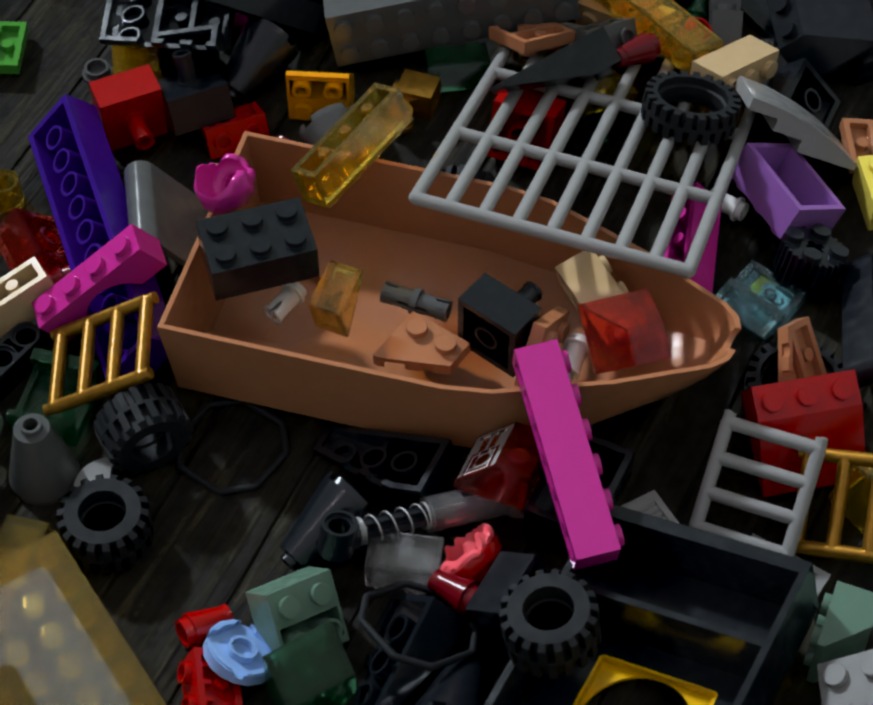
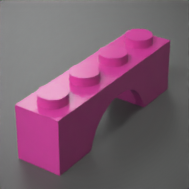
[32,224,167,342]

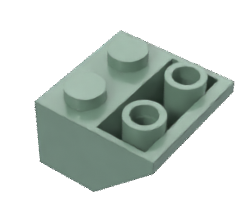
[245,566,350,668]
[803,581,873,683]

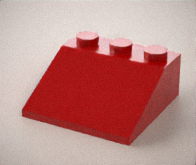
[741,369,867,498]

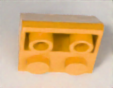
[285,70,355,120]

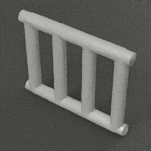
[689,409,829,557]

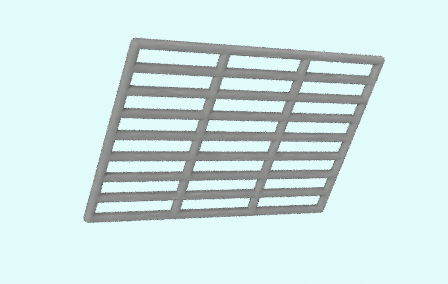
[408,22,770,278]

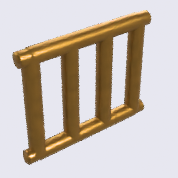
[42,291,159,417]
[796,448,873,564]

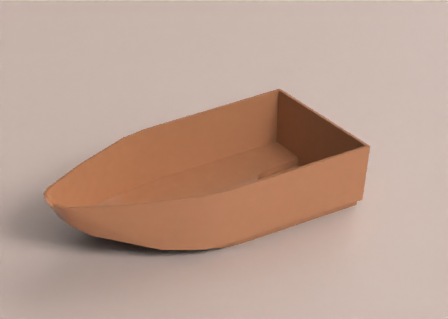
[157,131,742,449]

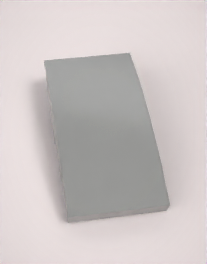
[734,75,857,171]

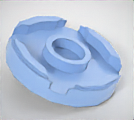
[202,619,277,686]

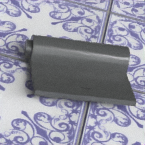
[124,160,208,267]

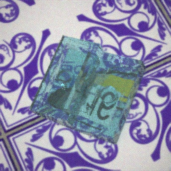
[716,259,807,340]

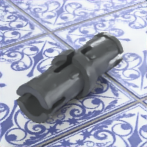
[380,281,453,322]

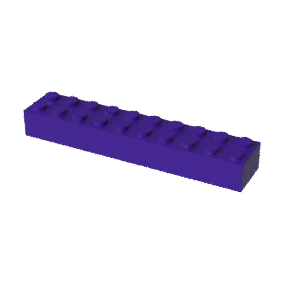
[28,94,168,387]

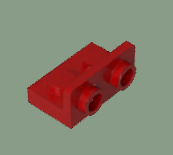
[198,102,270,159]
[177,647,243,705]

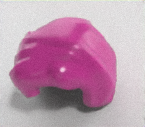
[194,153,256,214]

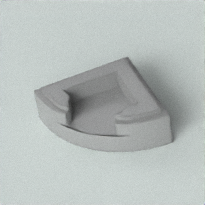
[74,457,114,488]

